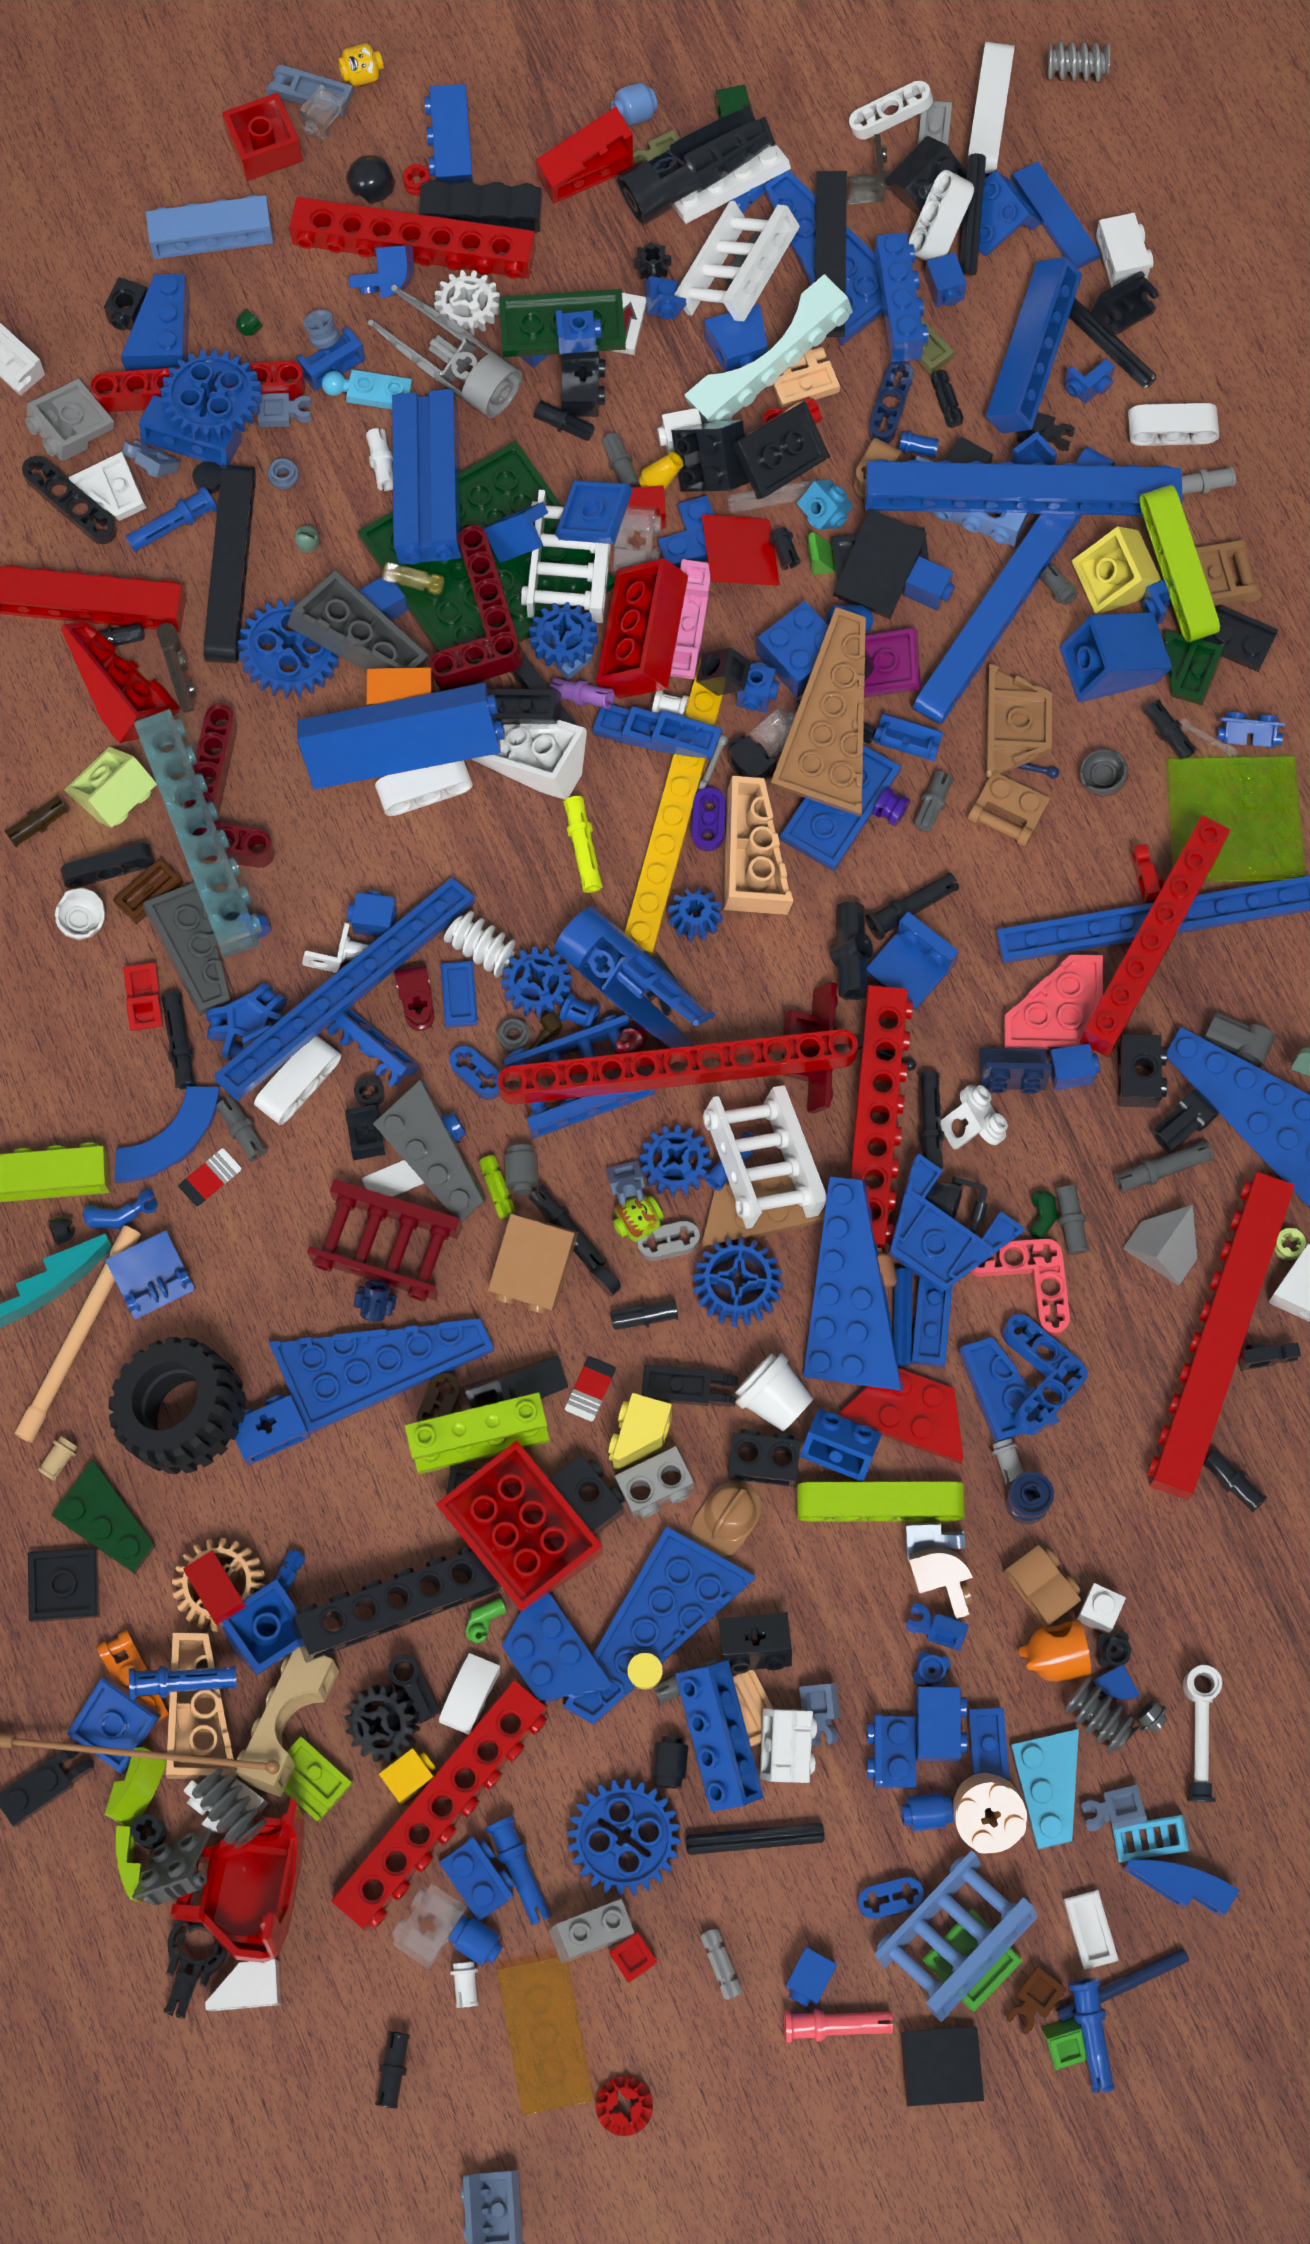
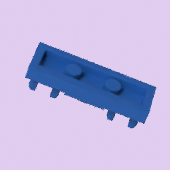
[327,1007,420,1087]

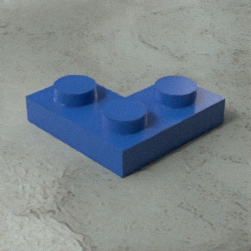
[657,495,714,568]

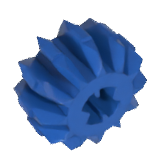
[668,886,723,943]

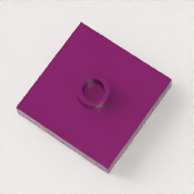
[864,627,921,698]

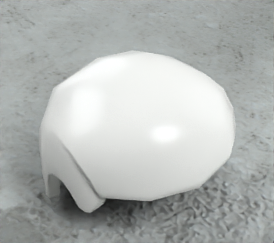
[55,887,105,940]

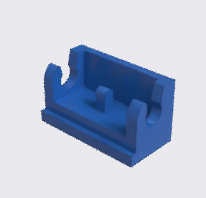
[296,326,365,391]

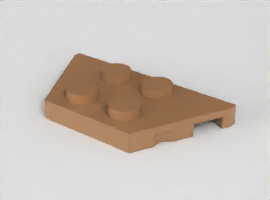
[986,664,1052,777]
[702,1175,825,1250]

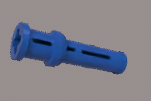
[125,486,217,553]
[129,1666,237,1700]
[485,1815,552,1926]
[1068,1977,1115,2093]

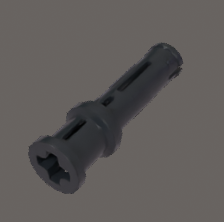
[865,872,959,940]

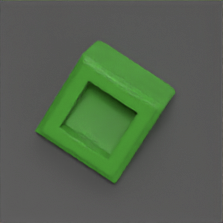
[807,532,835,575]
[1042,2017,1087,2070]

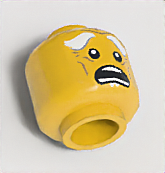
[338,43,384,87]

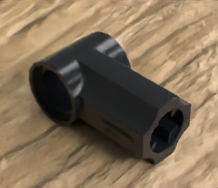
[1151,1088,1220,1153]
[388,1655,440,1725]

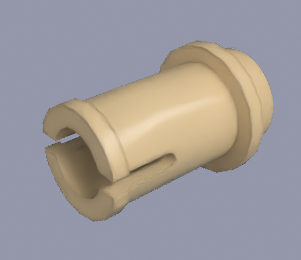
[37,1436,78,1482]

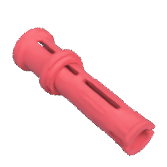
[783,2008,893,2043]

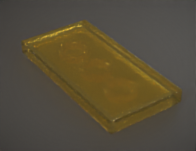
[497,1957,594,2116]

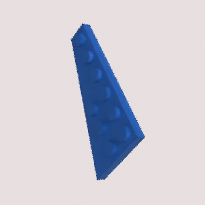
[1167,1027,1310,1208]

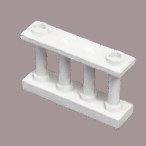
[674,201,800,322]
[521,490,611,623]
[703,1085,827,1229]

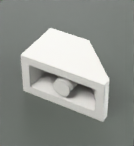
[205,1959,282,2011]

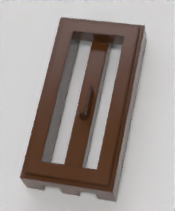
[113,858,183,925]

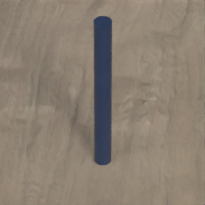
[1055,1948,1189,2022]

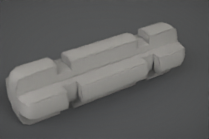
[701,1929,742,2000]

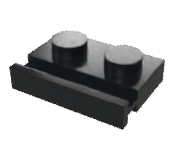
[1204,605,1278,672]

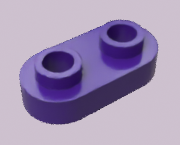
[692,787,726,852]

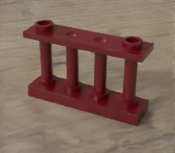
[307,1179,462,1302]

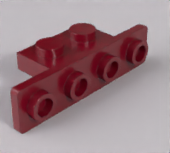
[782,982,838,1114]

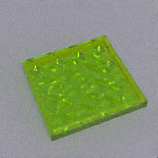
[1166,756,1305,882]

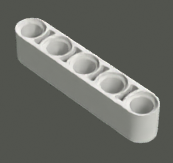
[966,41,1015,174]

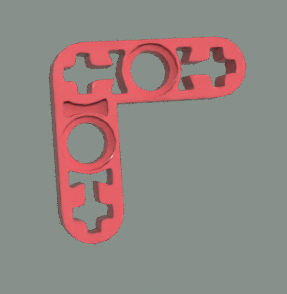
[969,1239,1070,1337]

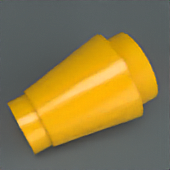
[639,452,684,491]

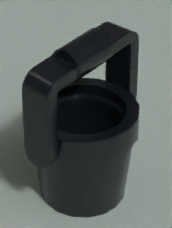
[925,1176,988,1234]

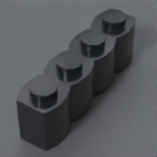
[419,180,542,233]

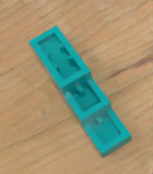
[0,1234,112,1328]

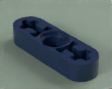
[868,361,914,443]

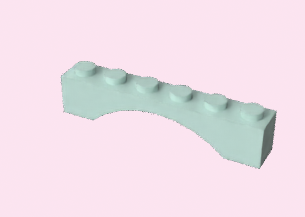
[684,274,853,423]

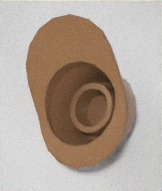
[692,1482,761,1558]

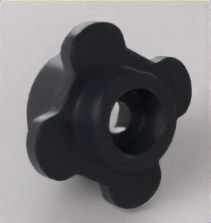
[1096,1631,1131,1668]

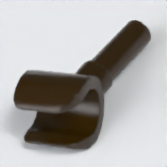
[527,1012,562,1051]

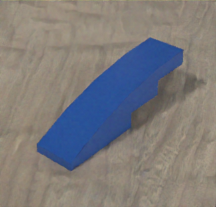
[592,704,722,759]

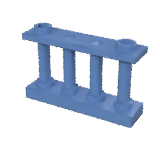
[874,1850,1038,2022]

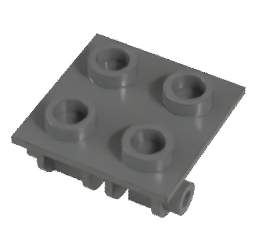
[132,1829,212,1906]

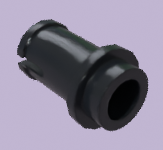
[769,527,801,570]

